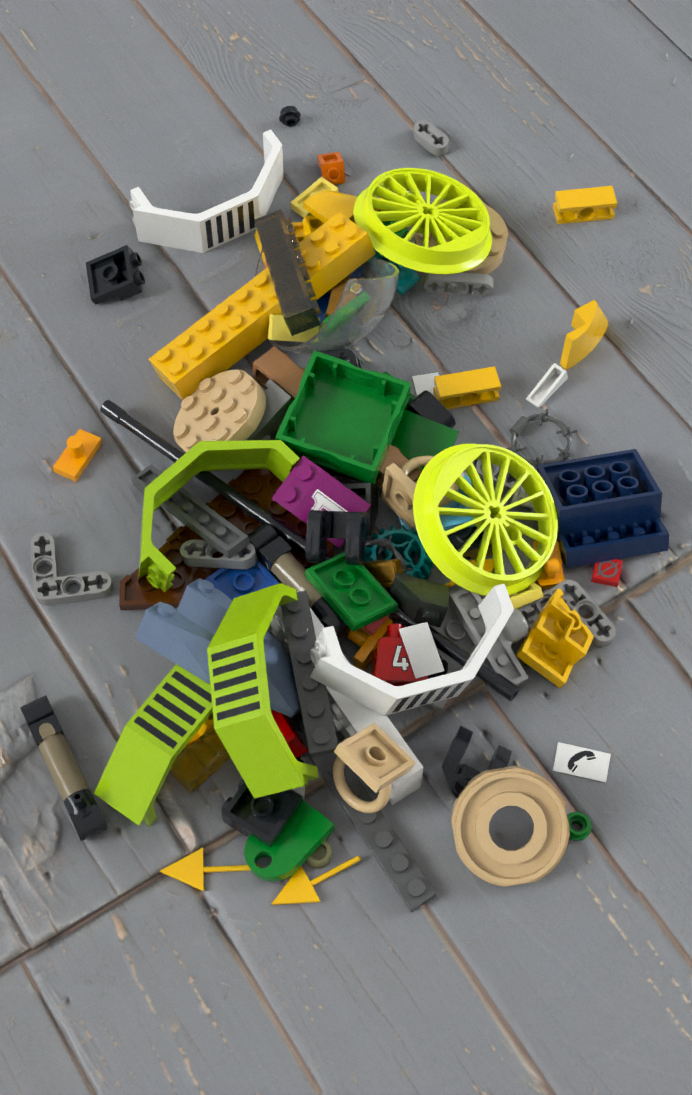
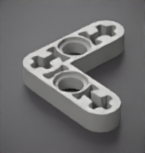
[30,532,113,606]
[518,580,616,647]

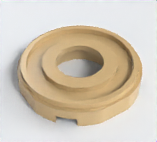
[451,766,570,887]

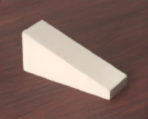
[526,363,568,409]

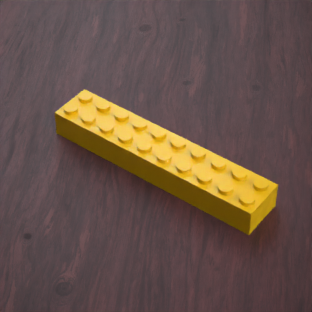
[148,212,376,400]

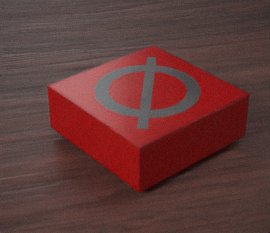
[591,559,623,587]

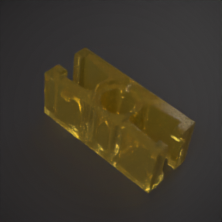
[171,725,231,794]

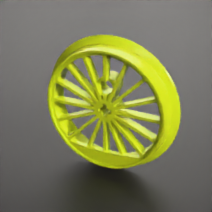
[353,168,492,274]
[413,444,558,596]

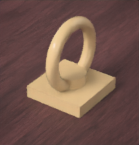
[381,456,459,533]
[333,723,416,813]

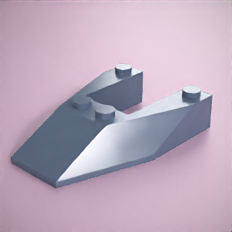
[135,578,301,717]

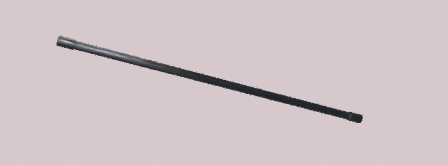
[100,400,520,702]

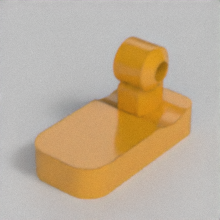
[532,540,565,590]

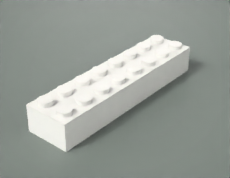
[270,591,423,805]

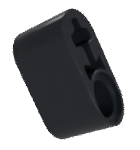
[405,390,456,428]

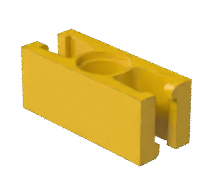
[553,186,617,224]
[433,366,501,410]

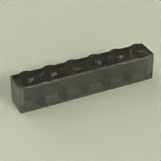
[254,209,322,336]

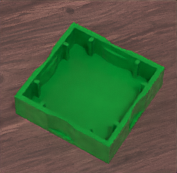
[275,350,411,485]

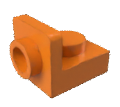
[317,152,345,185]

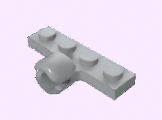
[449,588,529,685]

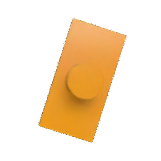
[53,429,103,482]
[347,618,393,671]

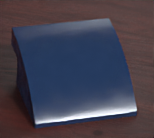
[537,449,669,568]

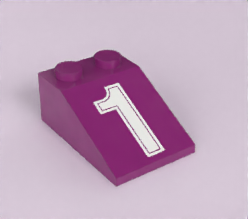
[272,456,372,549]

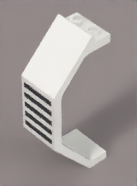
[129,130,284,253]
[310,584,514,716]

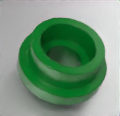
[567,812,592,841]

